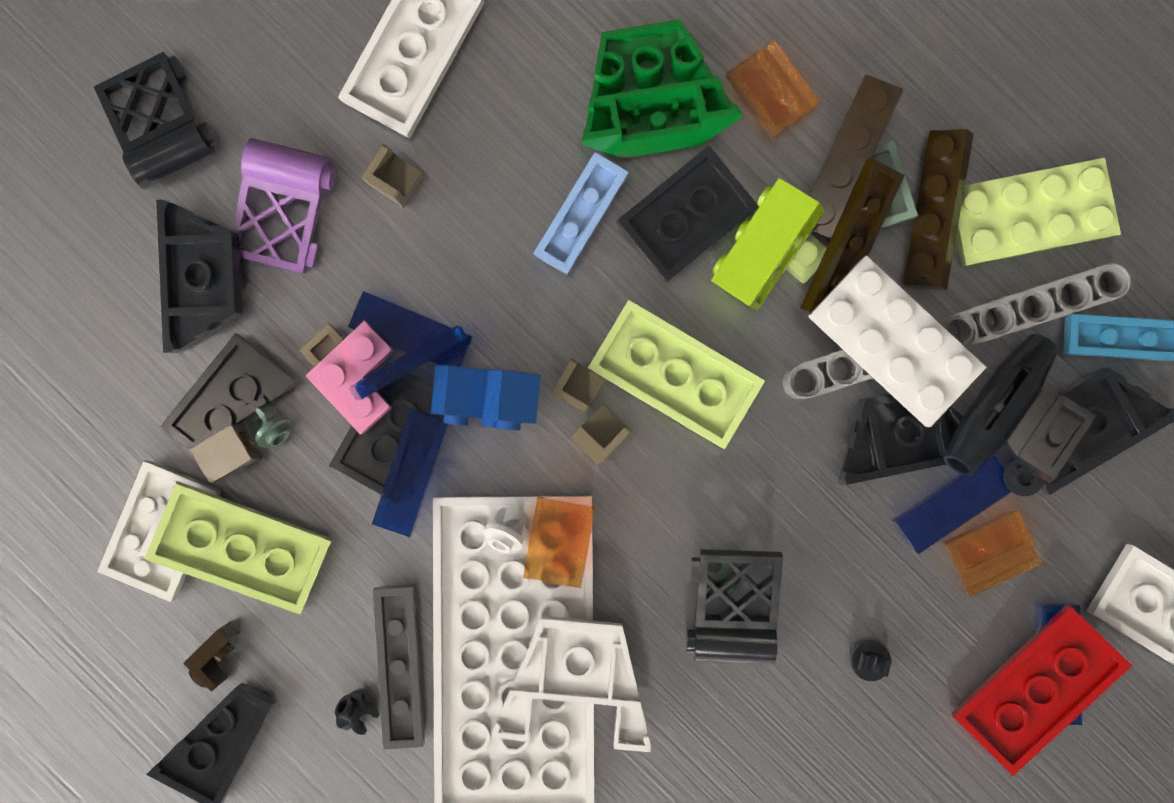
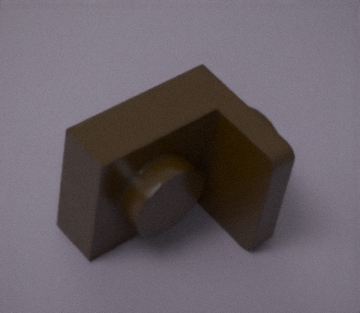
[183,622,240,691]

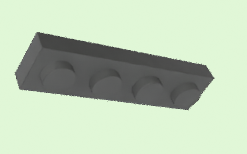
[373,585,425,750]

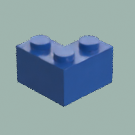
[431,365,541,431]

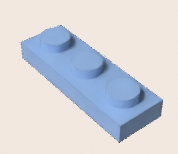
[533,152,629,276]

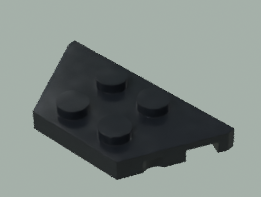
[156,199,242,353]
[1041,367,1174,495]
[839,394,962,485]

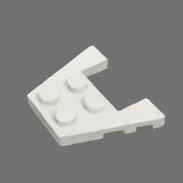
[492,616,651,752]

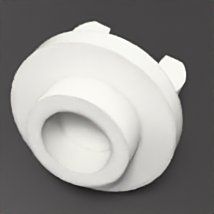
[483,507,526,553]

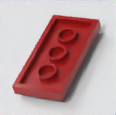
[951,604,1132,776]

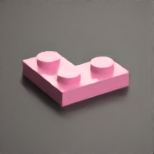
[306,321,394,435]

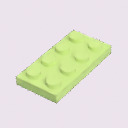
[956,158,1121,267]
[588,300,765,449]
[144,481,332,615]

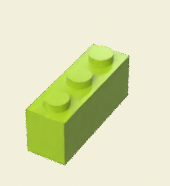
[711,178,825,312]

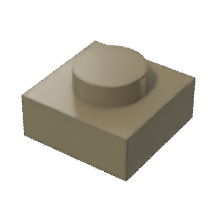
[299,323,345,367]

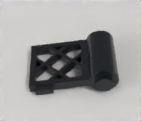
[94,51,218,190]
[685,549,783,664]

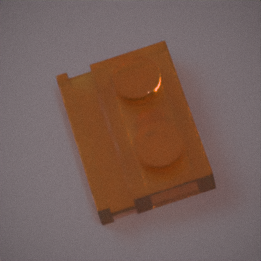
[726,39,821,140]
[523,497,595,588]
[942,510,1043,597]

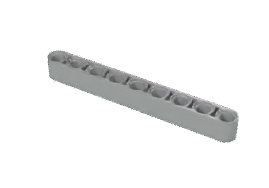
[782,263,1131,400]

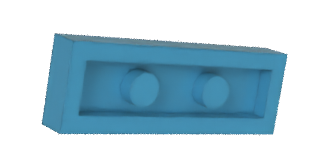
[1063,314,1174,362]

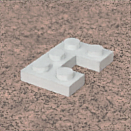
[97,461,222,602]

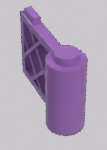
[231,138,337,273]

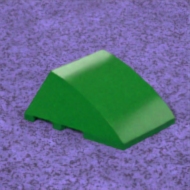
[582,19,742,159]

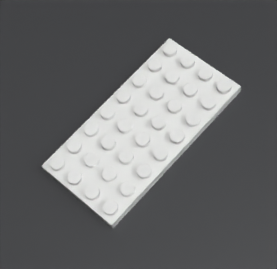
[433,495,594,803]

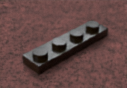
[809,74,903,239]
[903,129,974,290]
[800,158,905,313]

